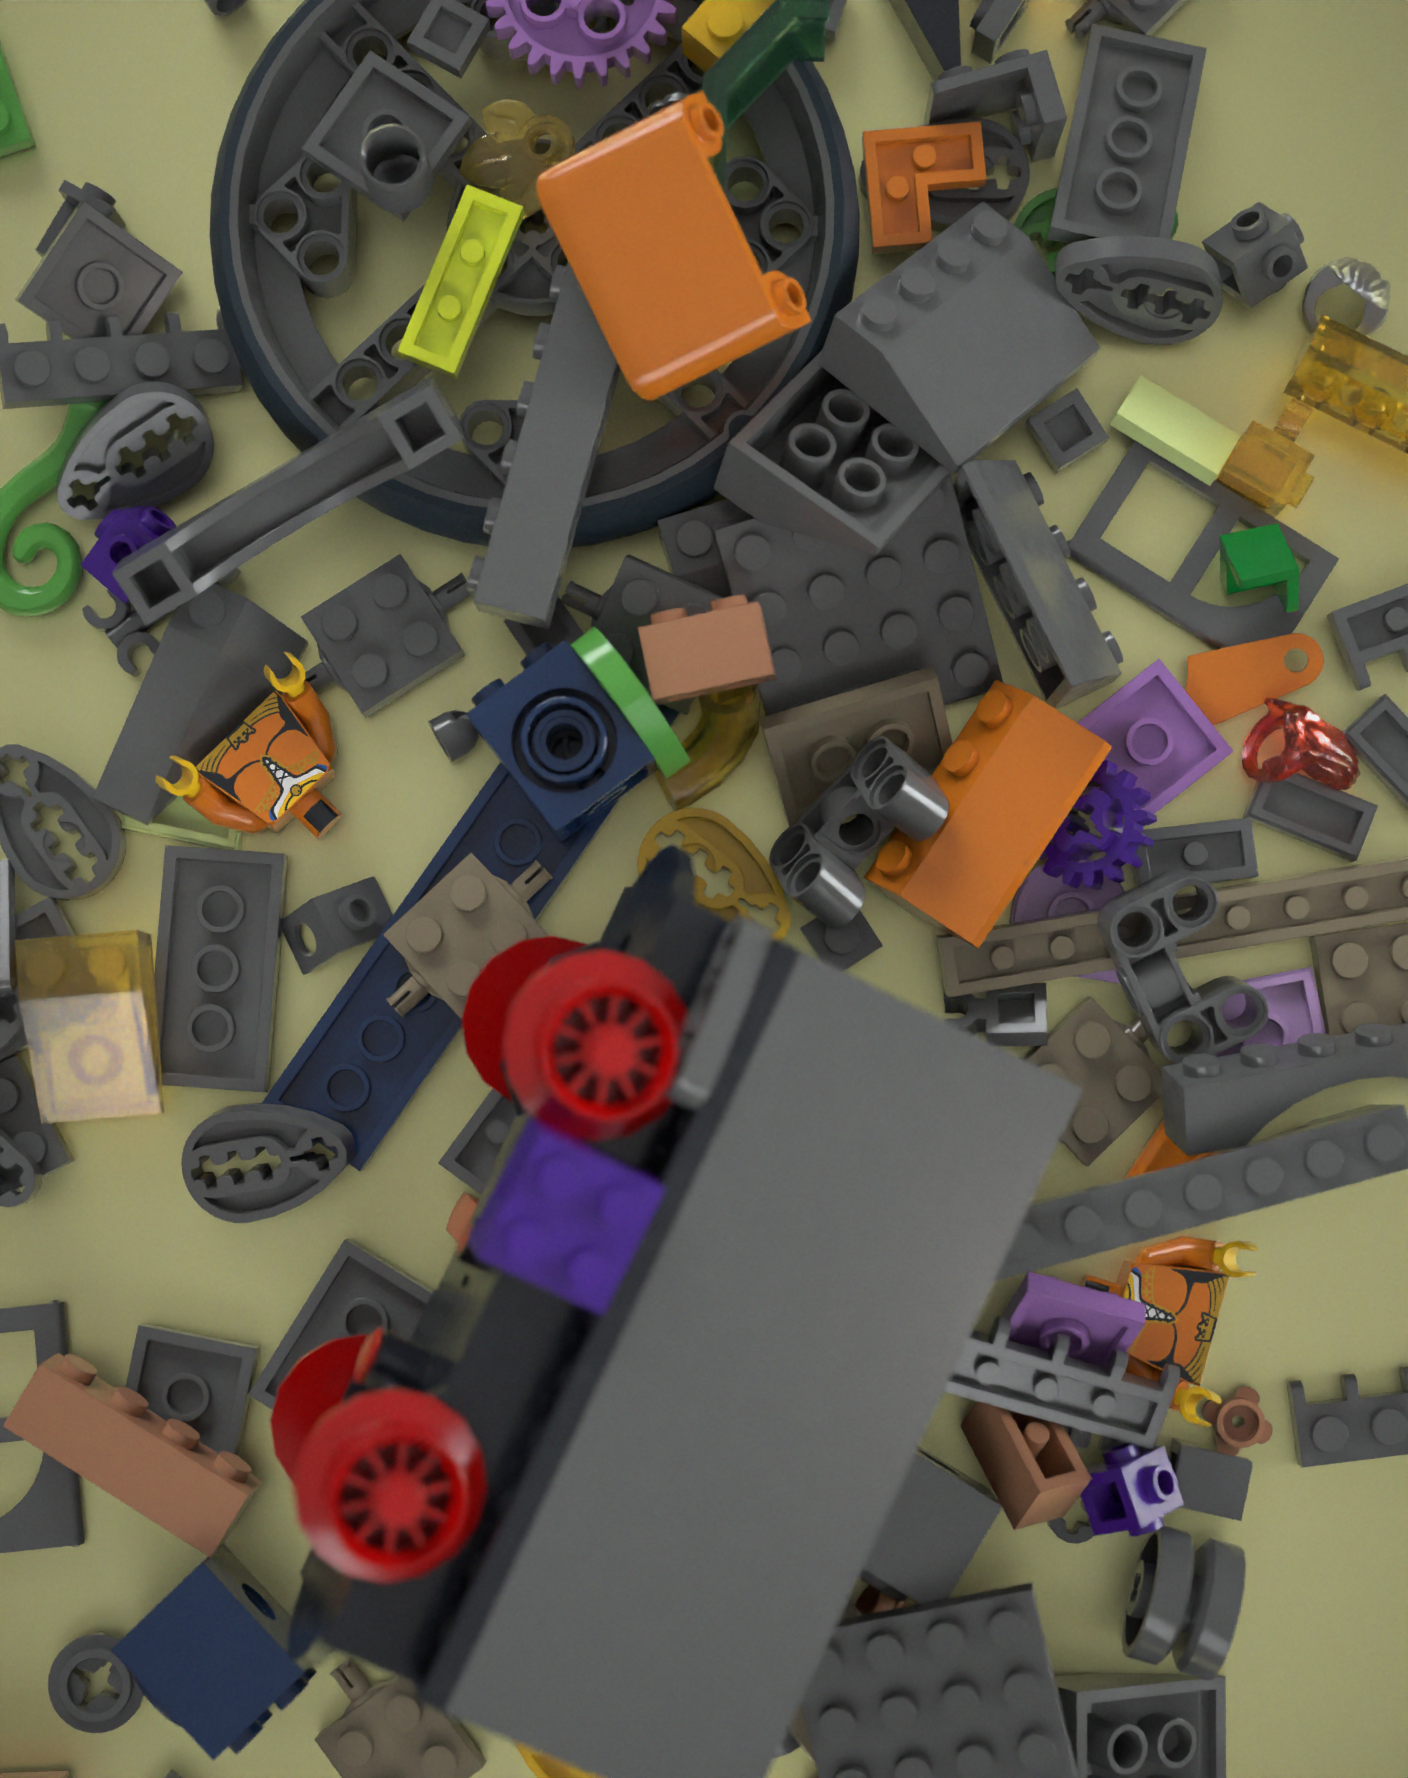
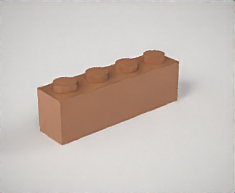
[3,1353,262,1558]

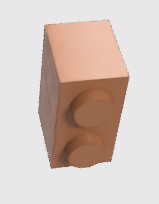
[638,595,777,705]
[960,1401,1092,1530]

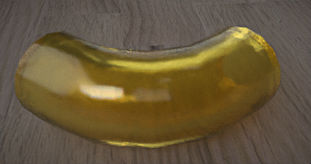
[654,684,760,812]

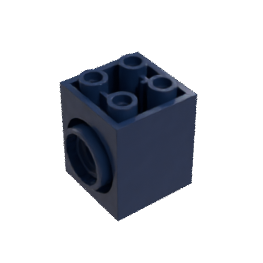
[466,640,656,842]
[111,1544,317,1761]

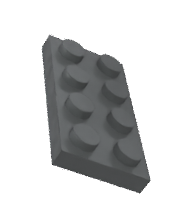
[1047,24,1207,244]
[145,845,288,1092]

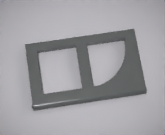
[1067,441,1339,649]
[0,1300,85,1553]

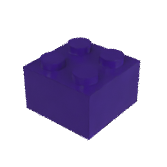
[469,1116,666,1314]

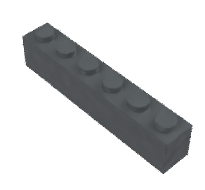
[467,262,621,630]

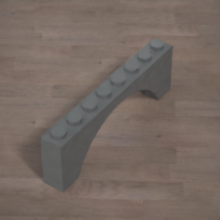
[995,1104,1408,1281]

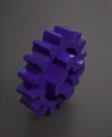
[1038,759,1157,890]

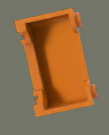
[536,91,812,400]

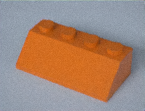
[864,680,1112,949]

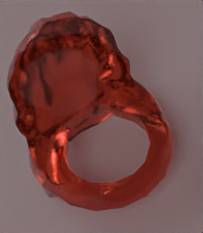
[1241,697,1360,791]

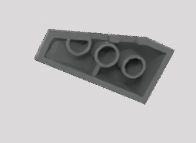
[92,583,308,826]

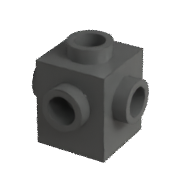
[1202,202,1308,308]

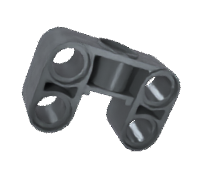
[769,737,949,928]
[1097,869,1269,1064]

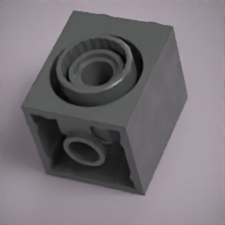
[858,1446,1003,1604]

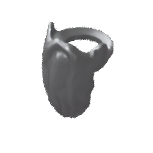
[1302,257,1391,347]

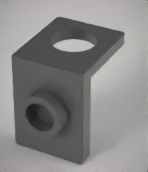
[282,876,393,975]

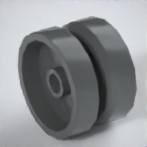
[1122,1525,1246,1680]

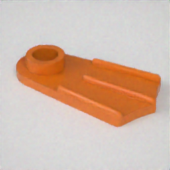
[1185,633,1324,726]

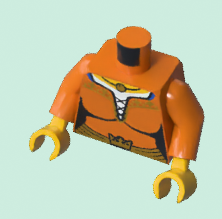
[155,652,342,839]
[1080,1236,1258,1428]

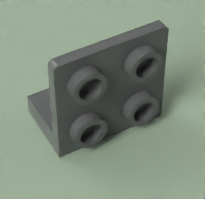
[924,49,1067,163]

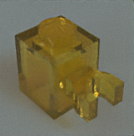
[1215,398,1315,518]

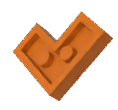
[862,121,986,254]

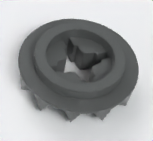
[48,1632,144,1733]

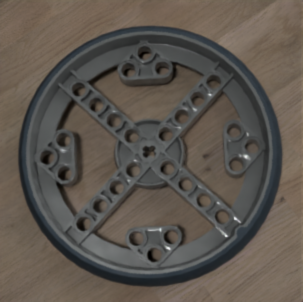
[210,0,860,548]

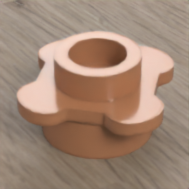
[1202,1386,1273,1455]

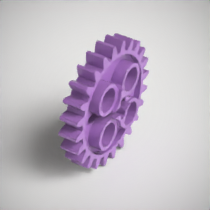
[485,0,677,89]

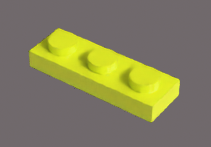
[398,185,525,379]

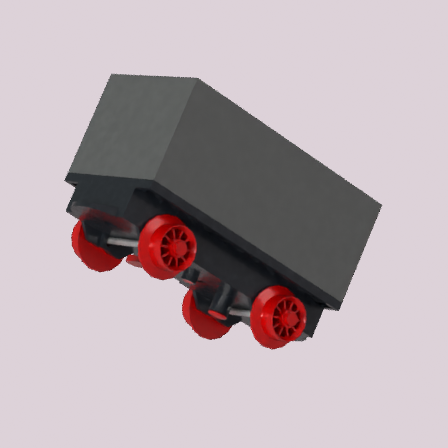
[270,844,1083,1778]

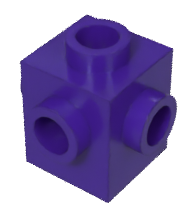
[80,505,176,604]
[1081,1442,1184,1536]

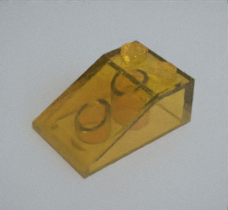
[15,930,164,1124]

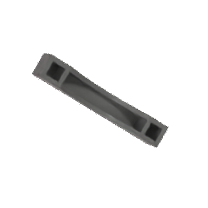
[112,375,464,625]
[1161,1023,1408,1156]

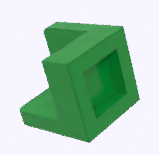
[1220,523,1299,613]

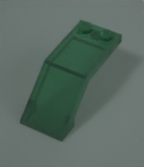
[703,0,829,197]

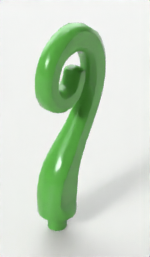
[0,402,108,617]

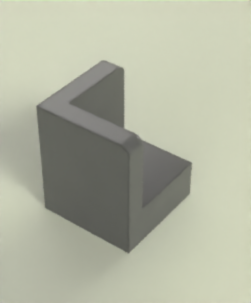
[1168,1438,1253,1521]

